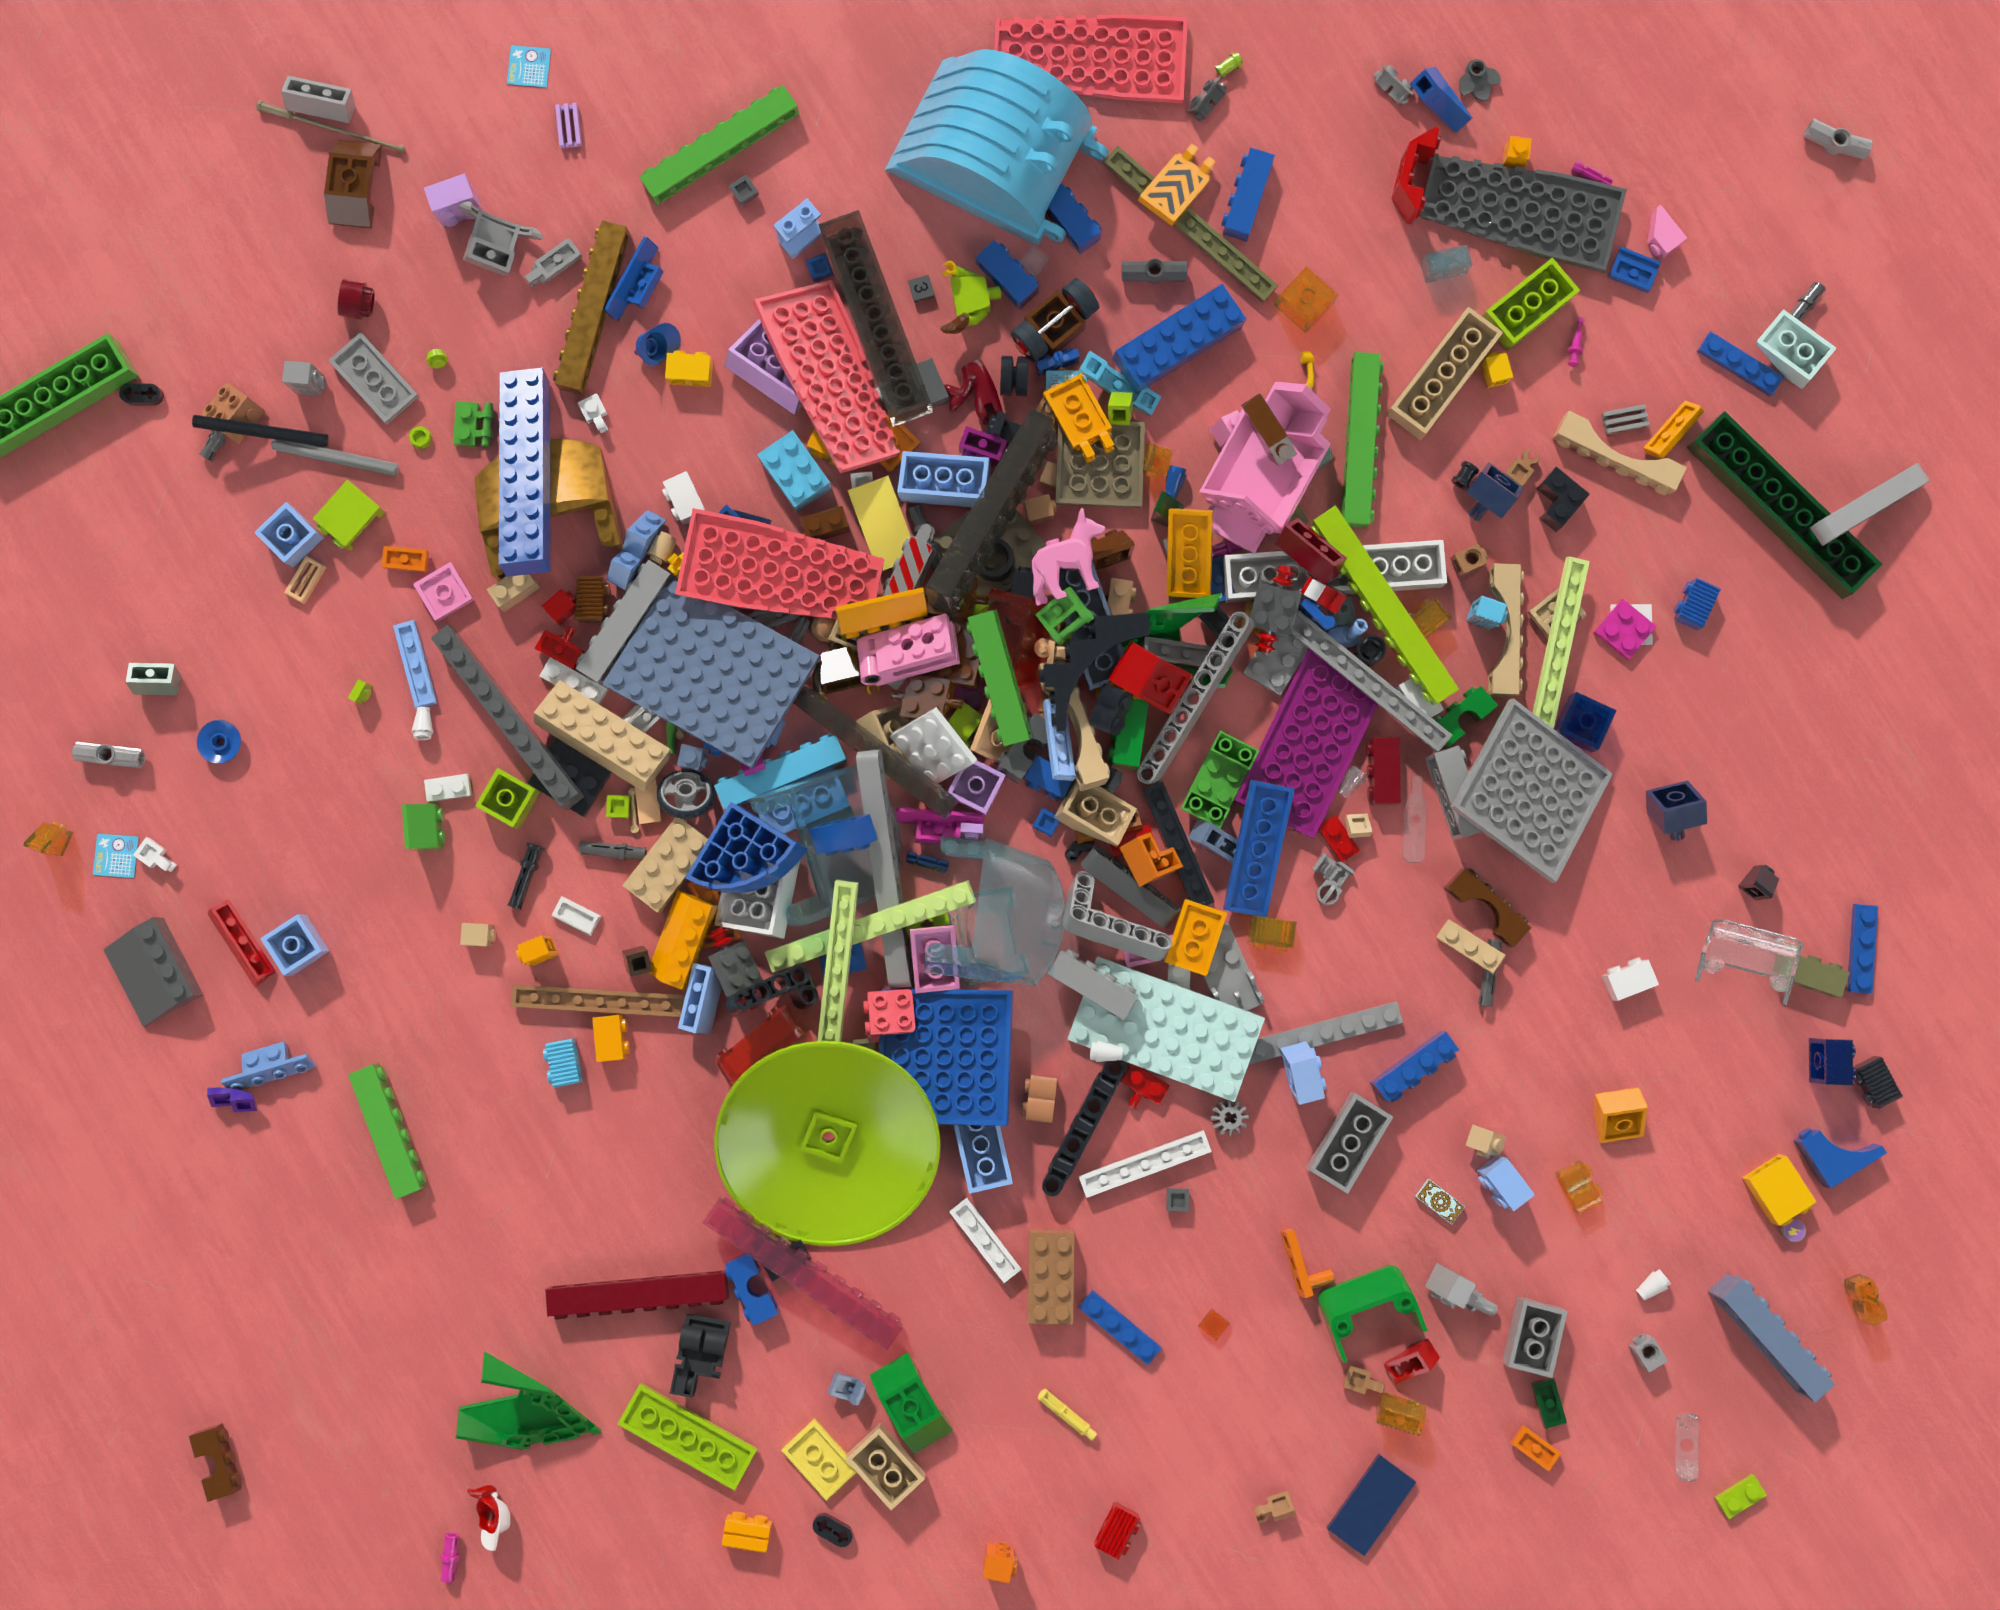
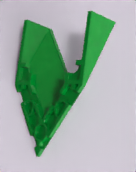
[1121,593,1233,688]
[455,1351,601,1450]

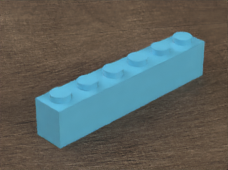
[714,734,847,810]

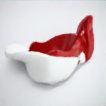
[467,1485,511,1551]

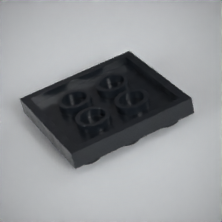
[528,738,612,817]

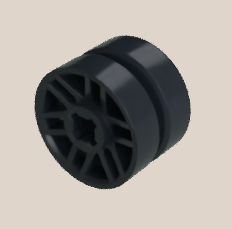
[1000,355,1029,397]

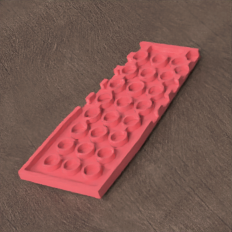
[994,14,1188,103]
[753,280,900,473]
[675,508,884,619]

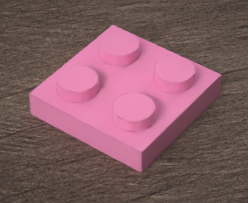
[413,562,474,622]

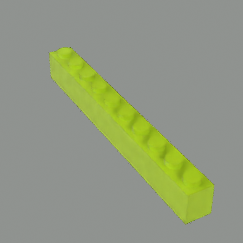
[1310,505,1459,705]

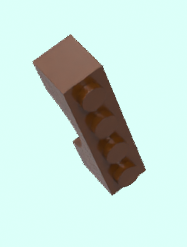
[1444,868,1531,948]

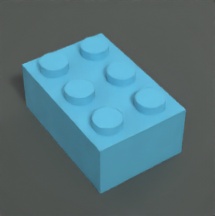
[757,430,832,513]

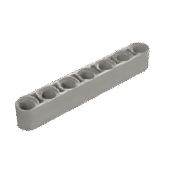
[1810,463,1931,546]

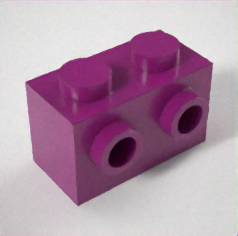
[959,426,1007,467]

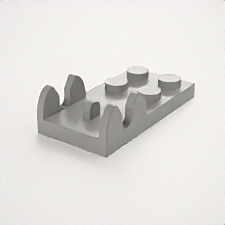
[1203,922,1265,1011]

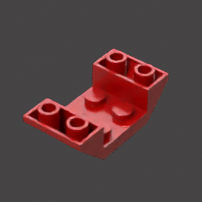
[1391,127,1441,225]
[1108,641,1194,714]

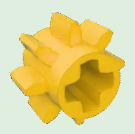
[667,553,683,578]

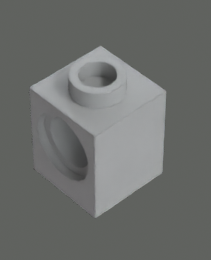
[1628,1334,1668,1373]

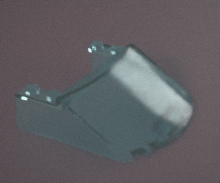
[749,764,902,926]
[925,836,1065,986]

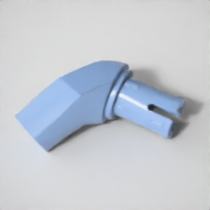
[1328,619,1368,648]

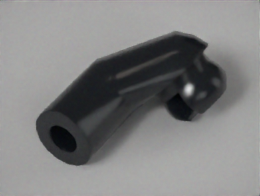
[1065,841,1094,863]

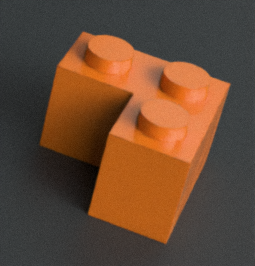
[1120,832,1183,887]

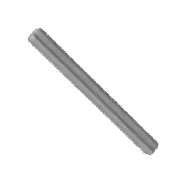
[271,439,399,476]

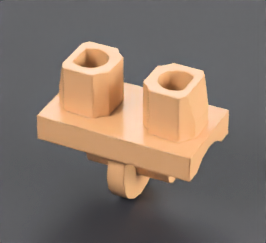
[1034,637,1069,664]

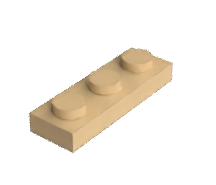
[1436,919,1506,974]

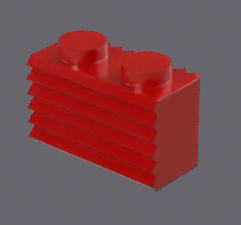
[1094,1502,1141,1560]

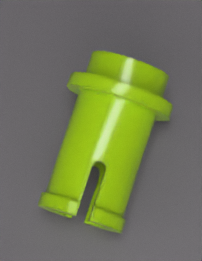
[1215,52,1243,78]

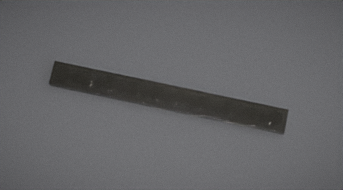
[793,683,959,819]

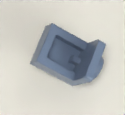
[827,1371,866,1406]

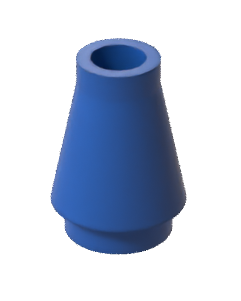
[1165,465,1187,499]

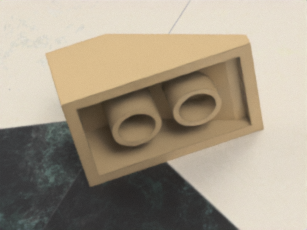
[1054,779,1137,846]

